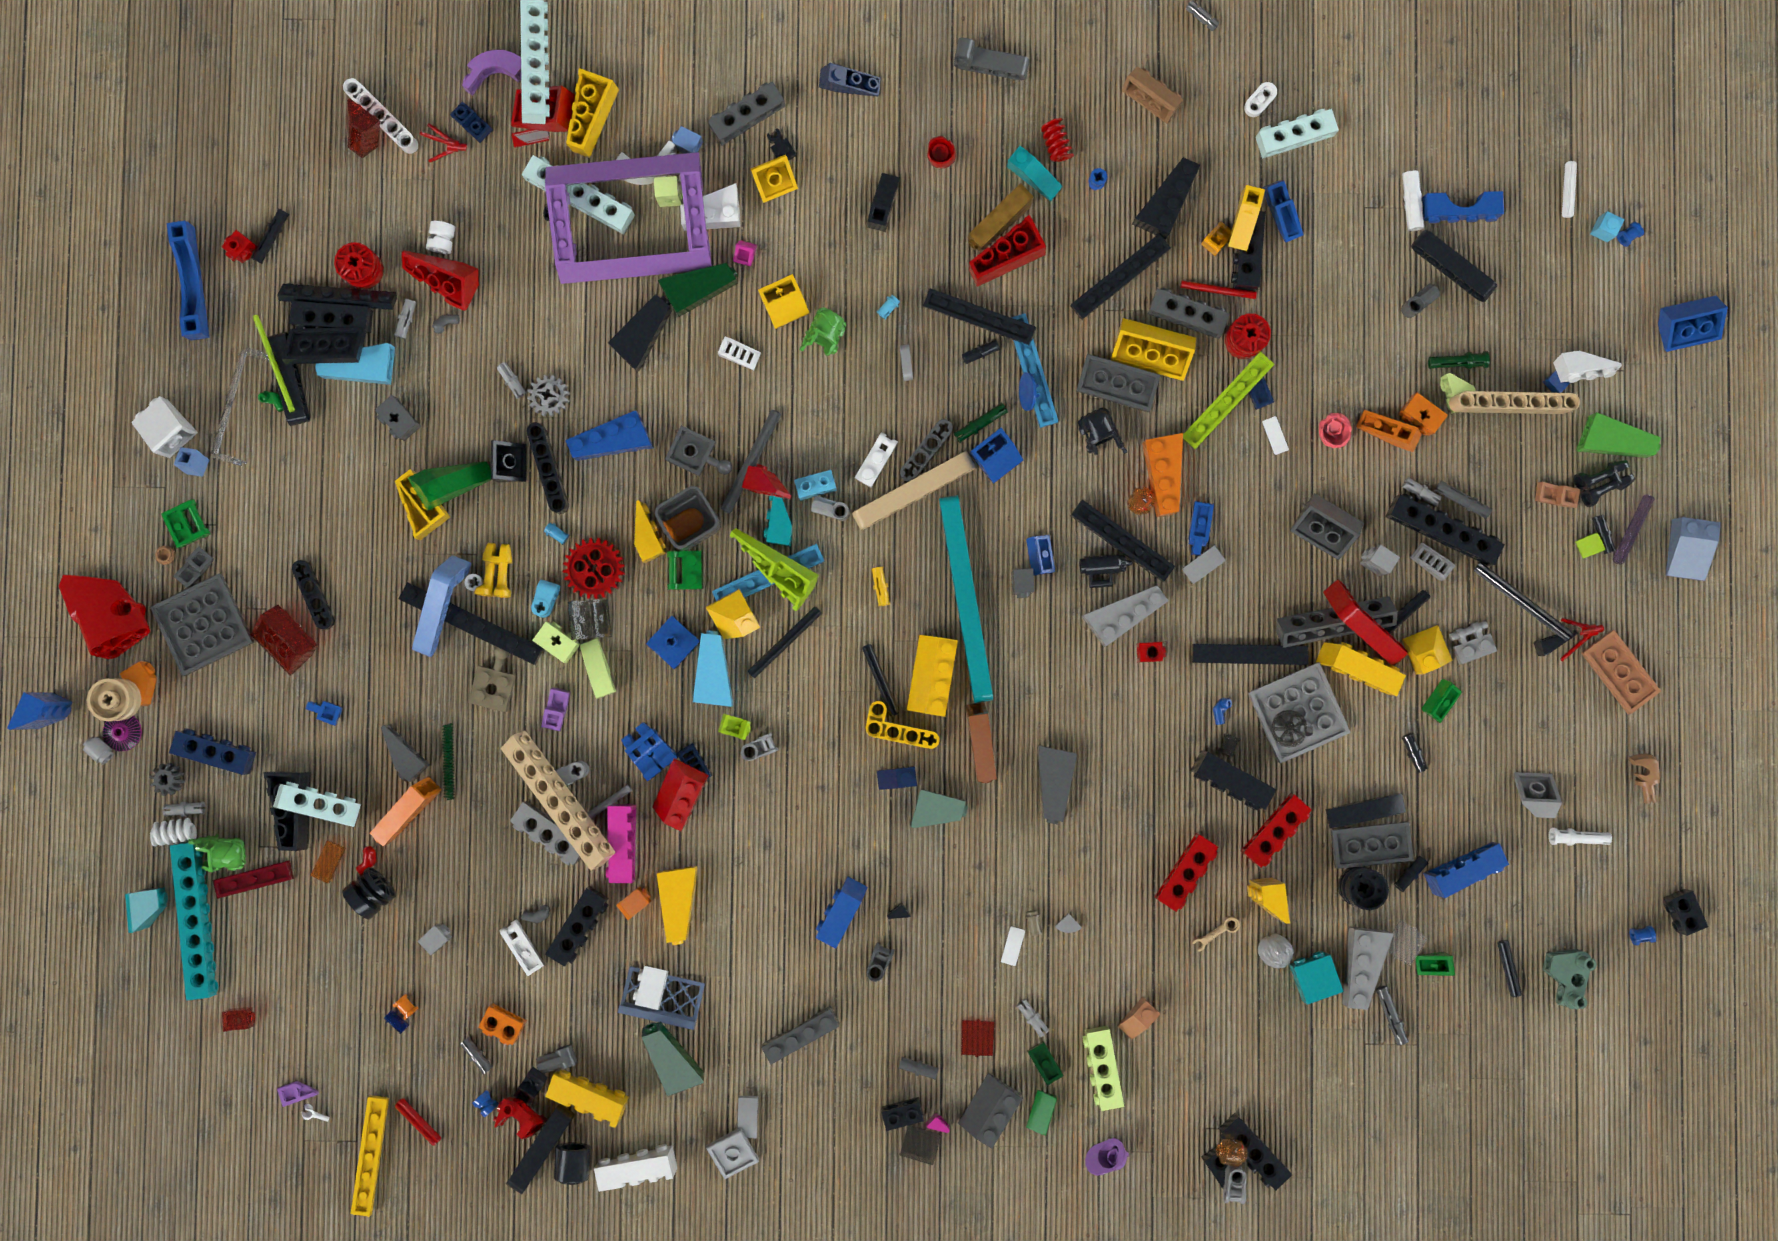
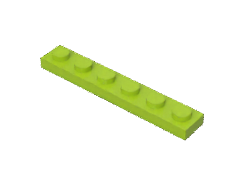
[1183,351,1275,450]

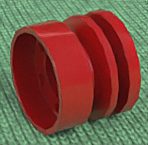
[334,242,384,289]
[1224,313,1271,359]

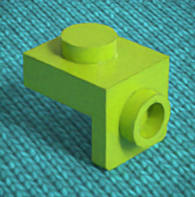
[718,714,751,740]

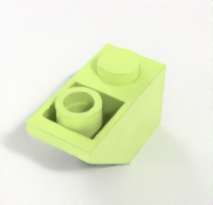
[1440,373,1479,414]

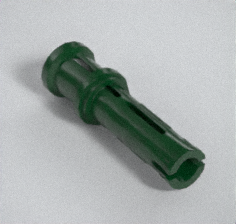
[1428,351,1490,369]

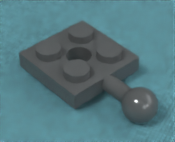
[664,425,732,477]

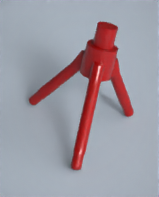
[419,123,467,163]
[1560,618,1604,661]

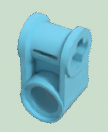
[531,579,560,618]

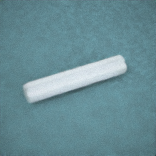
[1562,161,1577,218]

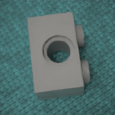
[1360,544,1400,576]

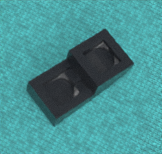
[513,1066,549,1106]

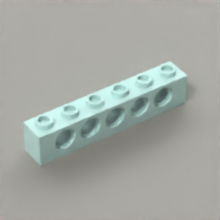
[522,155,635,235]

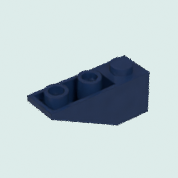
[819,63,881,97]

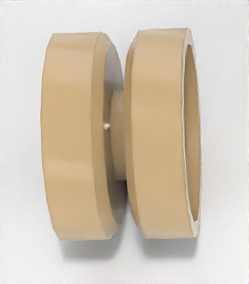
[87,678,142,721]

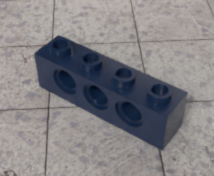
[169,728,256,775]

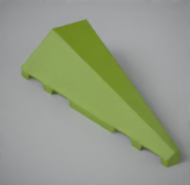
[730,528,819,611]

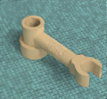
[1192,916,1240,951]

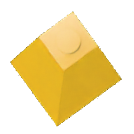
[706,589,760,639]
[1402,625,1453,675]

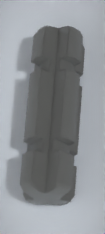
[1186,0,1219,31]

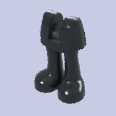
[1573,460,1635,508]

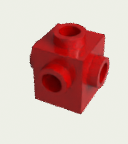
[221,230,257,264]

